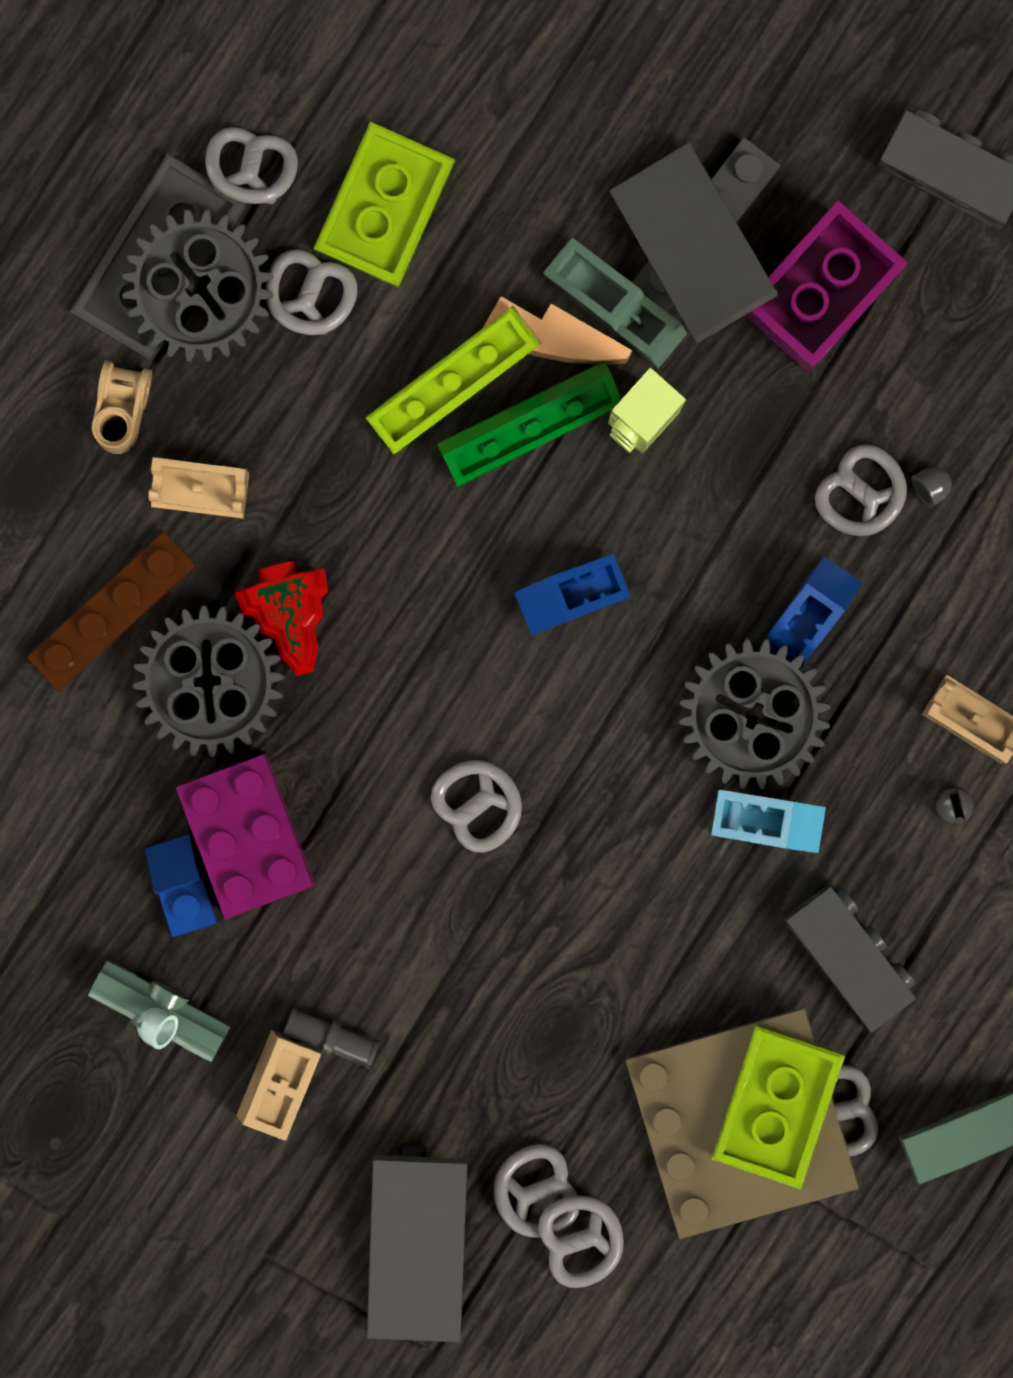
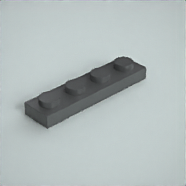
[632,137,781,312]

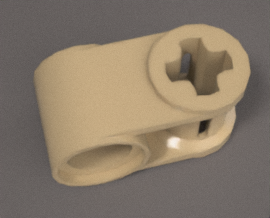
[92,360,152,454]

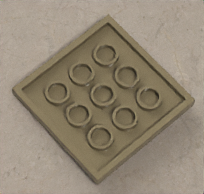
[625,1007,859,1239]

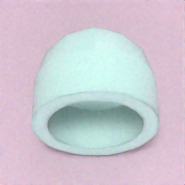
[136,1007,178,1049]

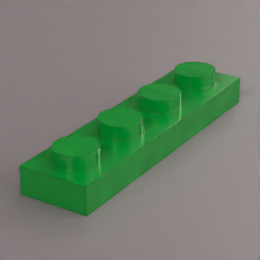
[437,361,622,487]

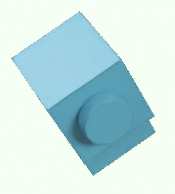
[711,790,826,853]

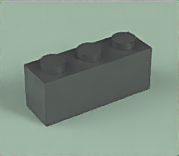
[876,110,1013,230]
[783,885,916,1033]

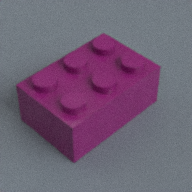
[745,200,908,373]
[176,754,316,919]

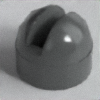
[911,467,952,508]
[935,787,974,825]

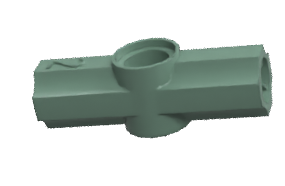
[88,960,231,1062]

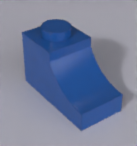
[514,554,631,636]
[765,556,862,669]

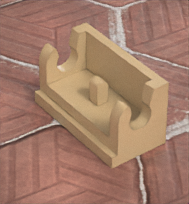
[149,457,249,519]
[922,675,1013,764]
[236,1029,321,1141]

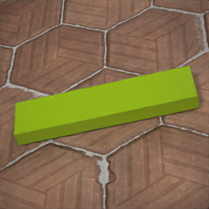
[366,305,542,454]

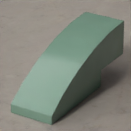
[543,238,687,369]
[899,1091,1013,1184]

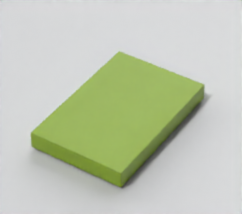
[314,122,455,288]
[712,1024,845,1190]

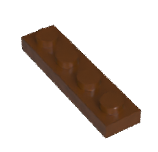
[27,532,197,692]

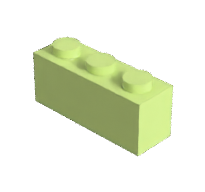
[608,368,686,454]

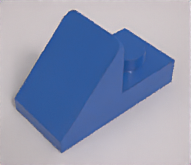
[145,834,218,937]

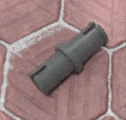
[282,1007,380,1069]

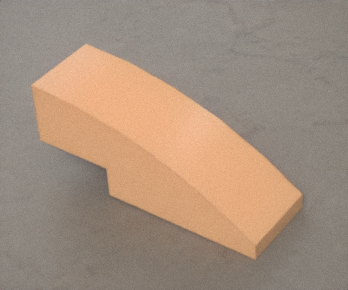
[483,297,632,365]

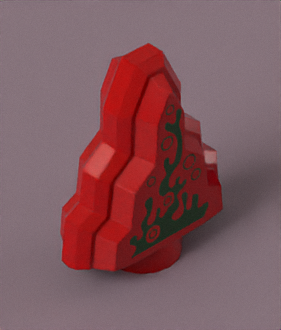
[235,561,329,676]

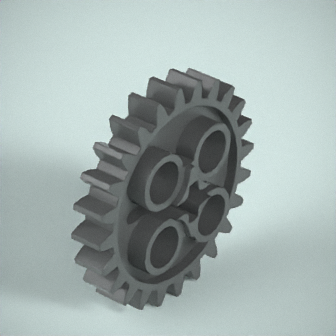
[122,210,274,362]
[133,606,285,757]
[679,637,830,789]

